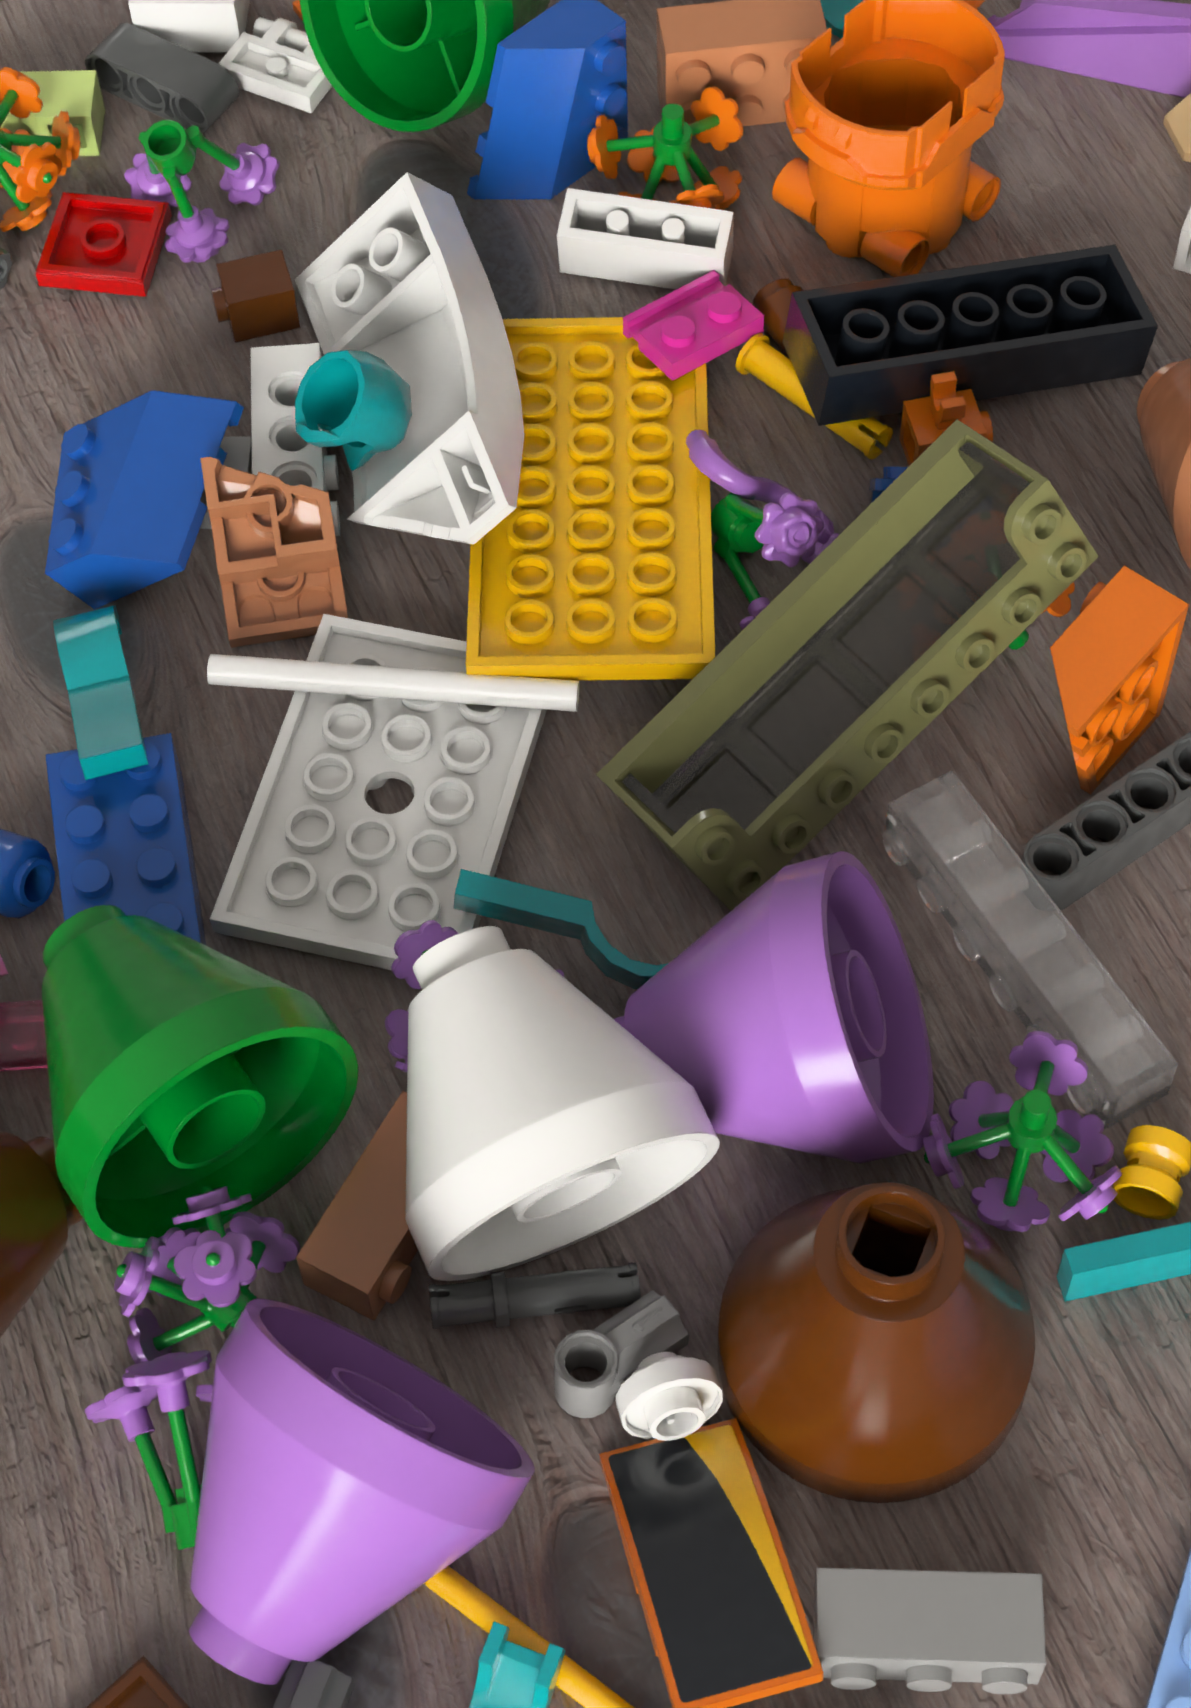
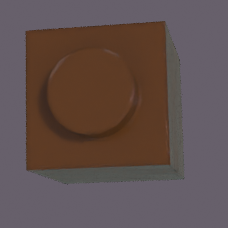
[210,249,300,343]

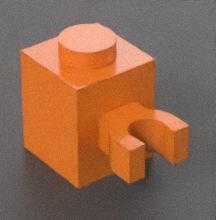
[900,371,993,466]

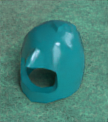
[295,350,412,471]

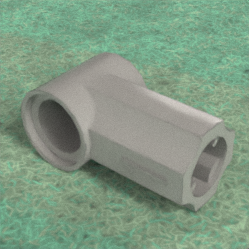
[554,1290,689,1418]

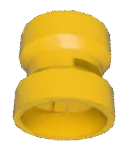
[1112,1125,1191,1220]

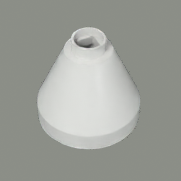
[405,926,720,1281]

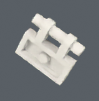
[219,17,332,113]

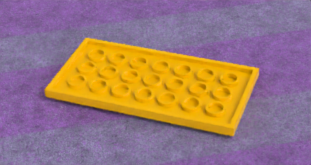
[466,317,715,681]

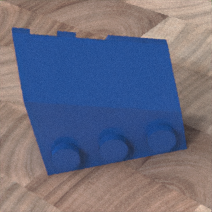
[467,0,628,199]
[45,390,244,610]

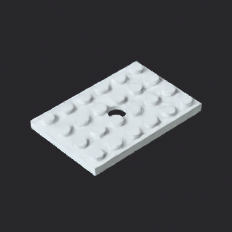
[210,614,547,970]

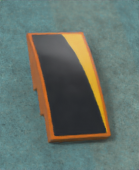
[599,1418,824,1708]

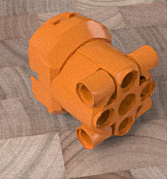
[772,0,1005,277]

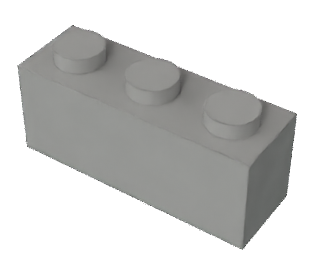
[814,1568,1046,1694]

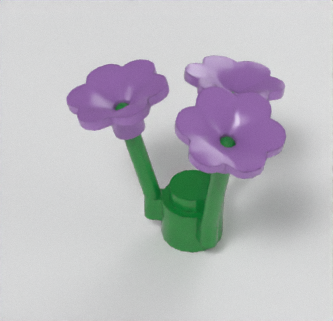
[84,1350,213,1550]

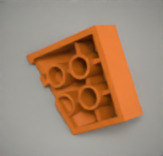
[1050,565,1189,795]

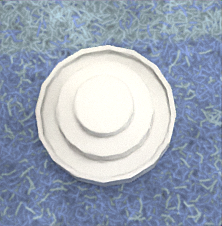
[615,1352,723,1441]

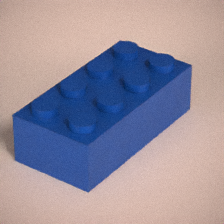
[45,733,207,946]

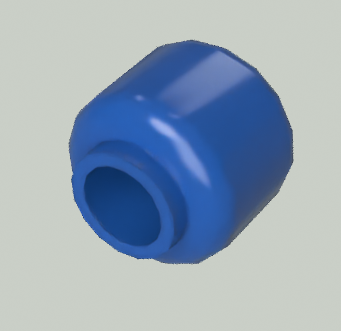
[0,829,55,918]

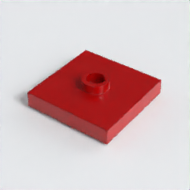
[35,192,172,297]

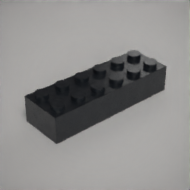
[783,244,1158,426]

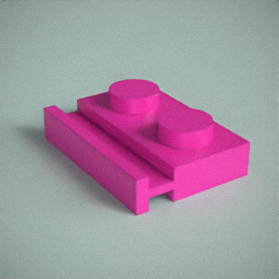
[623,270,764,381]

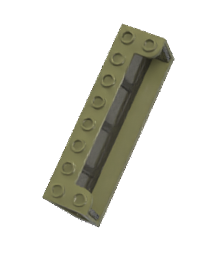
[596,419,1099,911]

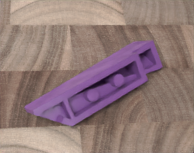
[988,0,1191,98]

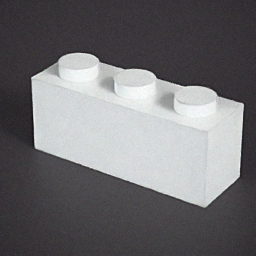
[557,188,734,289]

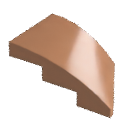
[200,457,348,648]

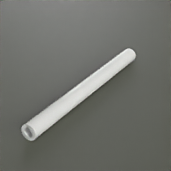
[207,654,580,712]

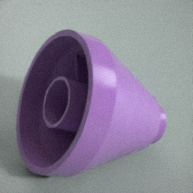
[613,851,934,1164]
[189,1299,535,1685]

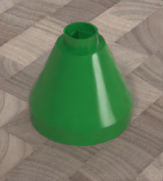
[300,0,550,132]
[42,905,358,1248]

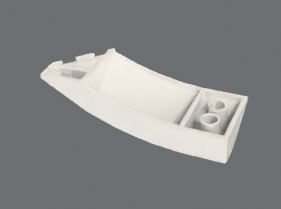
[295,172,524,545]

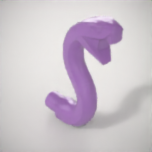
[686,430,834,544]

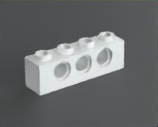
[250,343,340,537]

